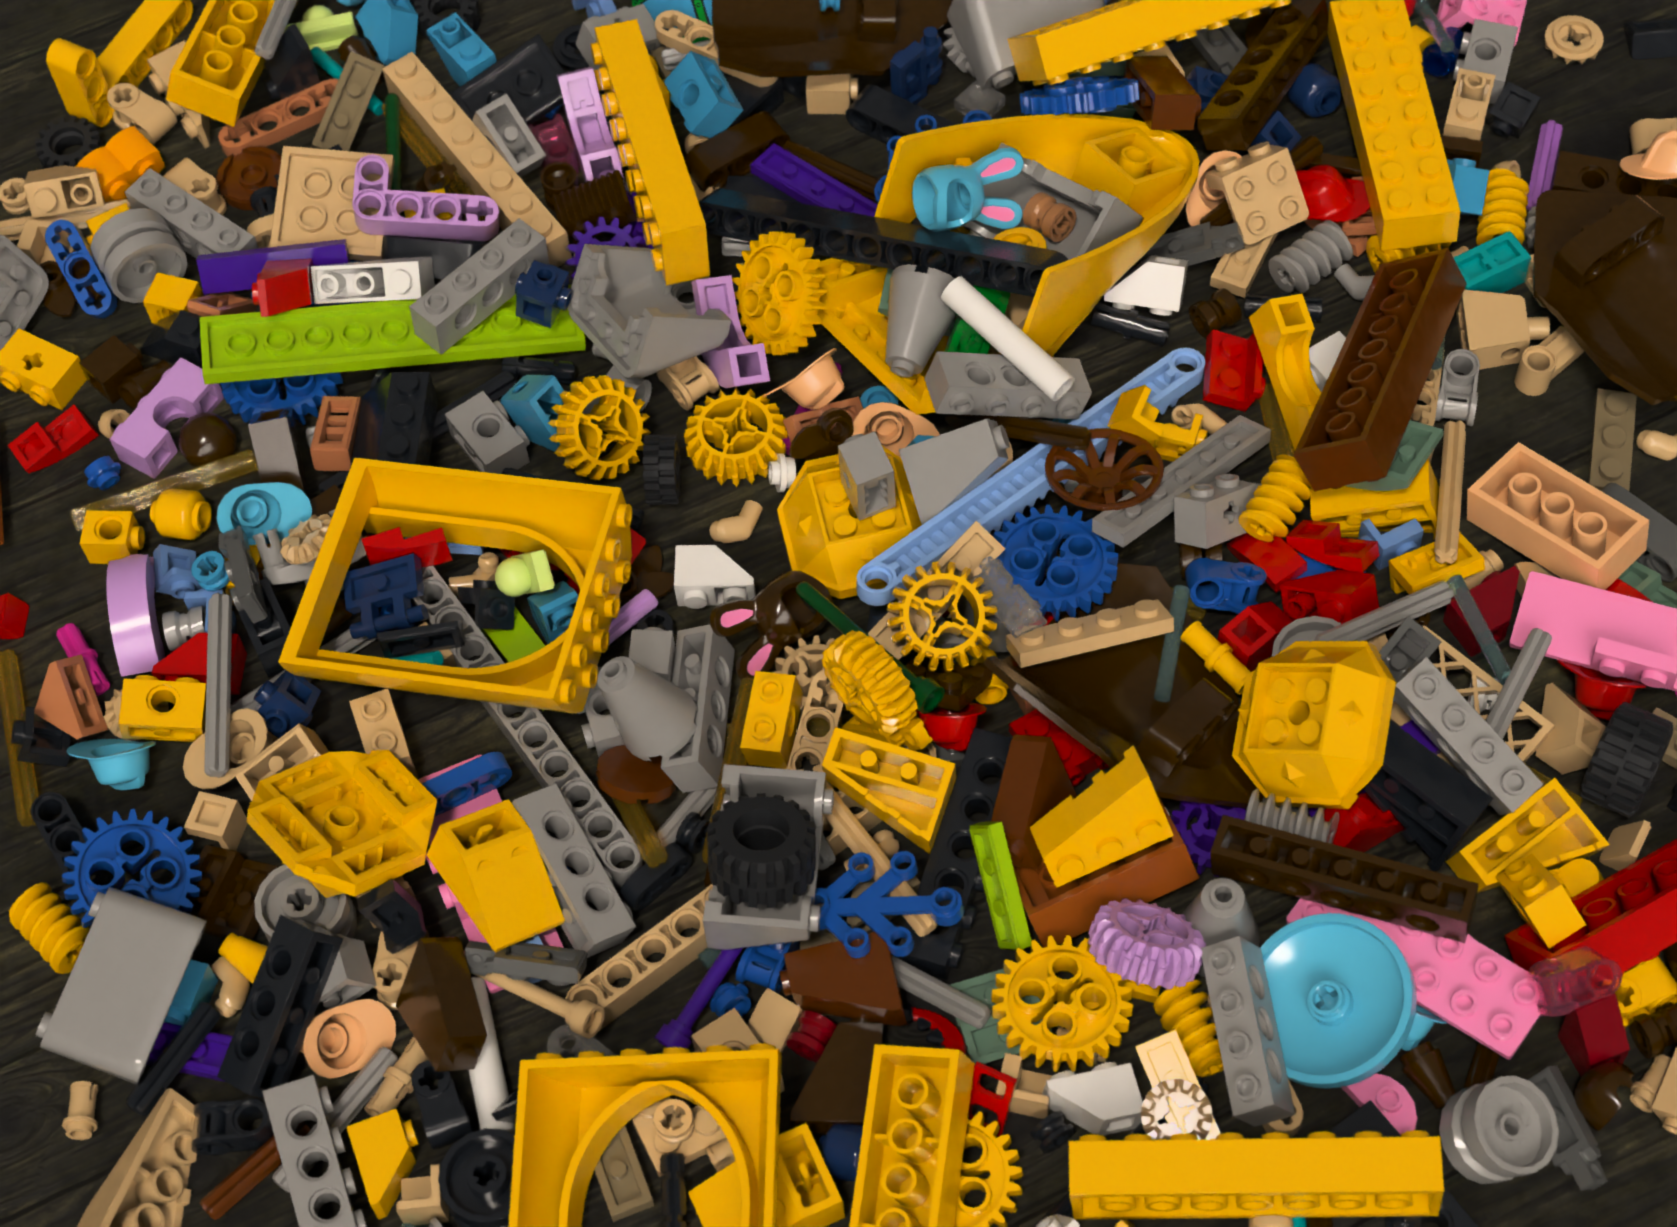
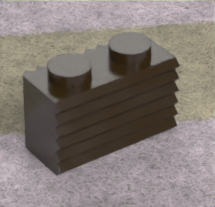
[551,170,637,245]

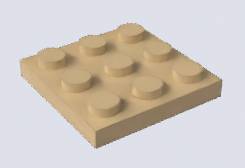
[270,146,395,261]

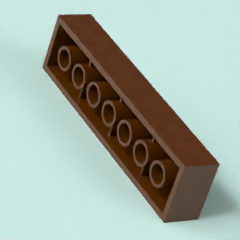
[1293,248,1467,491]

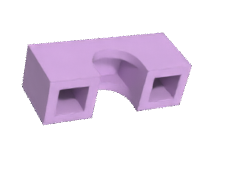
[110,357,224,479]

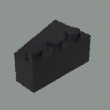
[1363,720,1493,872]

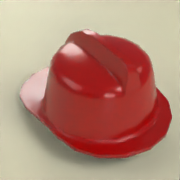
[1296,164,1370,222]
[1557,660,1647,721]
[916,702,987,751]

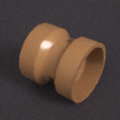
[1023,192,1076,242]

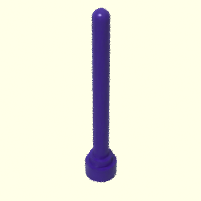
[654,948,743,1049]

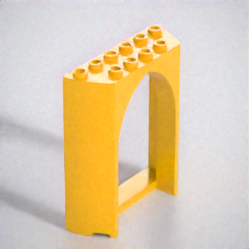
[278,458,632,714]
[509,1043,782,1227]

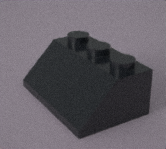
[350,372,438,468]

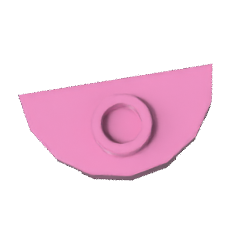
[1341,1073,1417,1135]

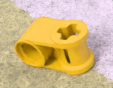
[1602,956,1677,1028]

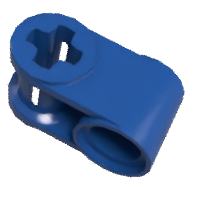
[1185,558,1267,614]
[736,941,800,994]

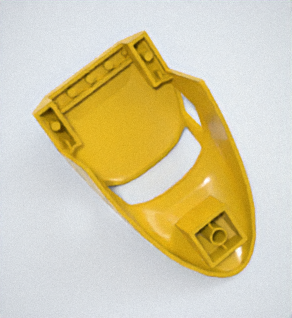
[816,114,1199,415]

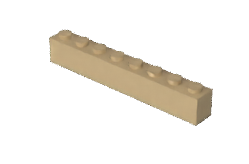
[382,52,572,267]

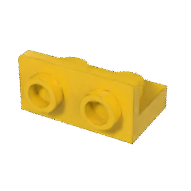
[1388,532,1485,594]

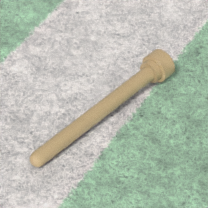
[464,951,605,1039]

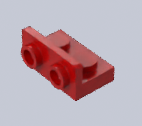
[1203,329,1266,412]

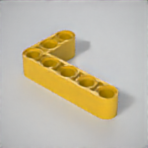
[46,0,193,127]

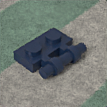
[890,26,943,104]
[343,553,428,639]

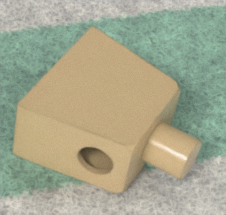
[1456,290,1550,370]

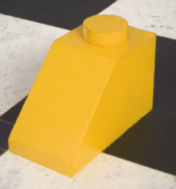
[346,1108,419,1220]

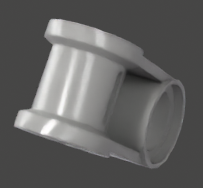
[1435,349,1480,426]

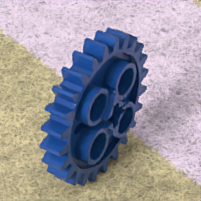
[1019,75,1140,115]
[220,372,343,425]
[987,505,1118,621]
[62,809,202,928]

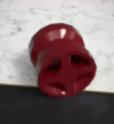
[786,1010,837,1063]

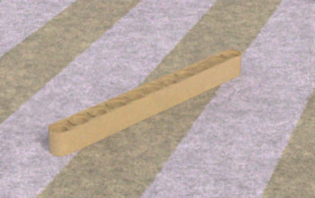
[565,742,937,1031]

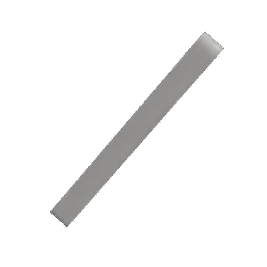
[410,566,644,889]

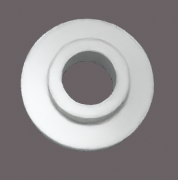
[768,453,796,492]

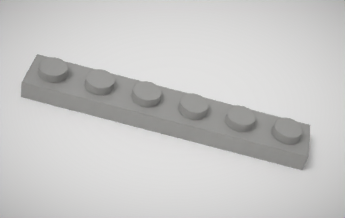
[1092,415,1271,548]

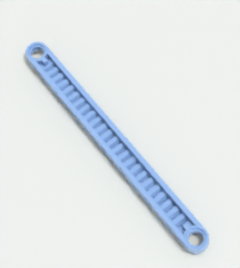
[856,348,1205,606]

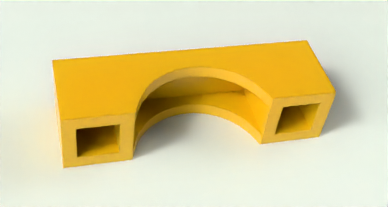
[1249,294,1322,450]

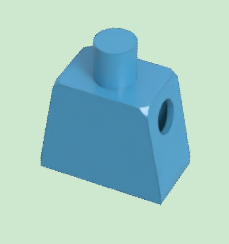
[501,375,580,452]

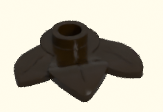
[39,260,102,317]
[789,408,854,463]
[620,545,674,607]

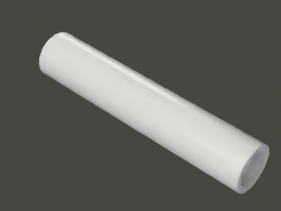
[941,276,1075,401]
[468,977,515,1135]

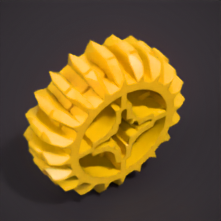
[548,375,651,480]
[684,388,788,487]
[887,561,997,672]
[822,630,918,737]

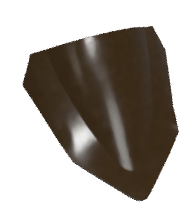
[712,0,953,78]
[1533,190,1677,405]
[983,563,1263,808]

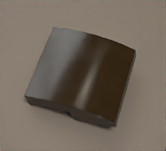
[179,845,279,940]

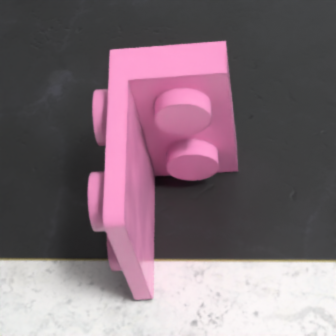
[1433,0,1527,46]

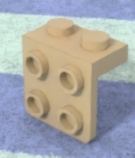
[1205,142,1309,245]

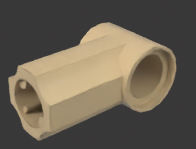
[1514,326,1584,396]

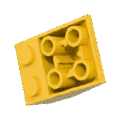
[427,799,565,952]
[688,1123,845,1227]

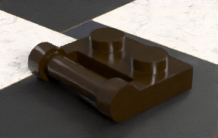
[905,651,993,712]

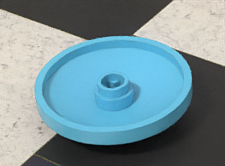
[1260,913,1417,1088]

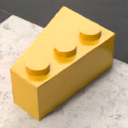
[1310,459,1439,540]
[822,727,957,854]
[1029,745,1174,888]
[1446,778,1610,893]

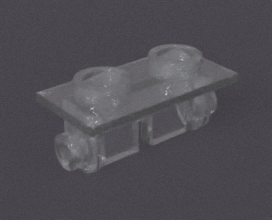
[967,556,1047,638]

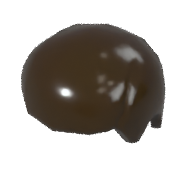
[178,412,237,470]
[1573,1062,1634,1132]

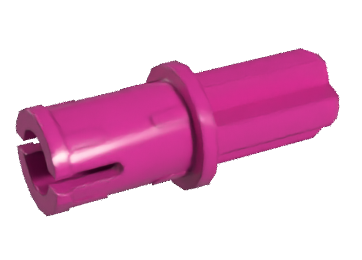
[56,623,110,696]

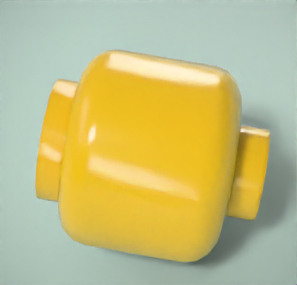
[150,488,212,540]

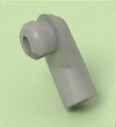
[1334,264,1375,301]

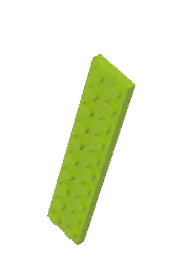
[199,285,586,384]

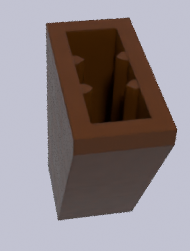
[991,734,1077,869]
[779,932,907,1026]

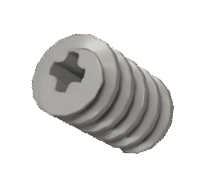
[1269,220,1353,293]
[1244,788,1339,844]

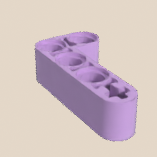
[352,154,499,241]

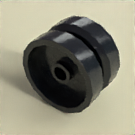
[438,1128,515,1227]

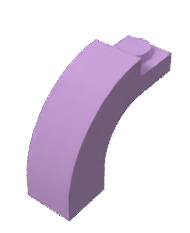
[557,67,624,183]
[691,275,770,388]
[106,554,165,677]

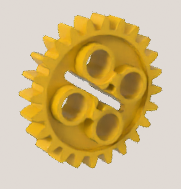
[732,232,827,355]
[991,935,1133,1072]
[954,1111,1024,1227]

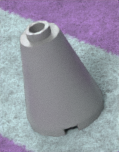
[885,264,956,378]
[597,656,698,761]
[1182,878,1260,977]

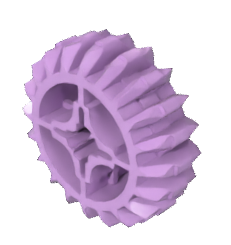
[1088,899,1206,989]

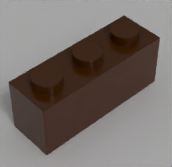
[1123,56,1201,130]

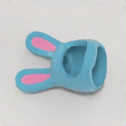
[912,148,1024,232]

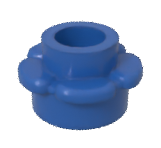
[84,456,121,490]
[710,982,751,1017]

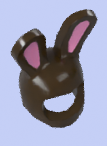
[710,570,832,685]

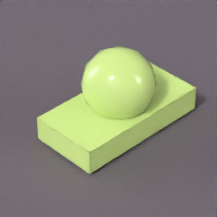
[284,5,359,51]
[495,549,555,597]

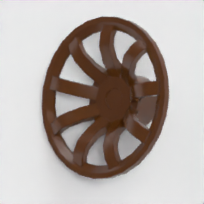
[1045,428,1164,511]

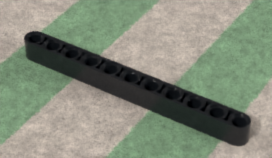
[698,188,1068,297]

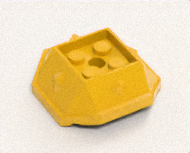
[777,446,922,599]
[1232,641,1396,809]
[247,750,437,898]

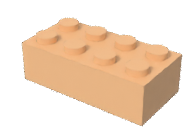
[1467,442,1649,590]

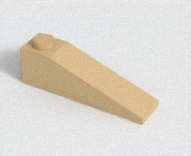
[77,1088,198,1227]

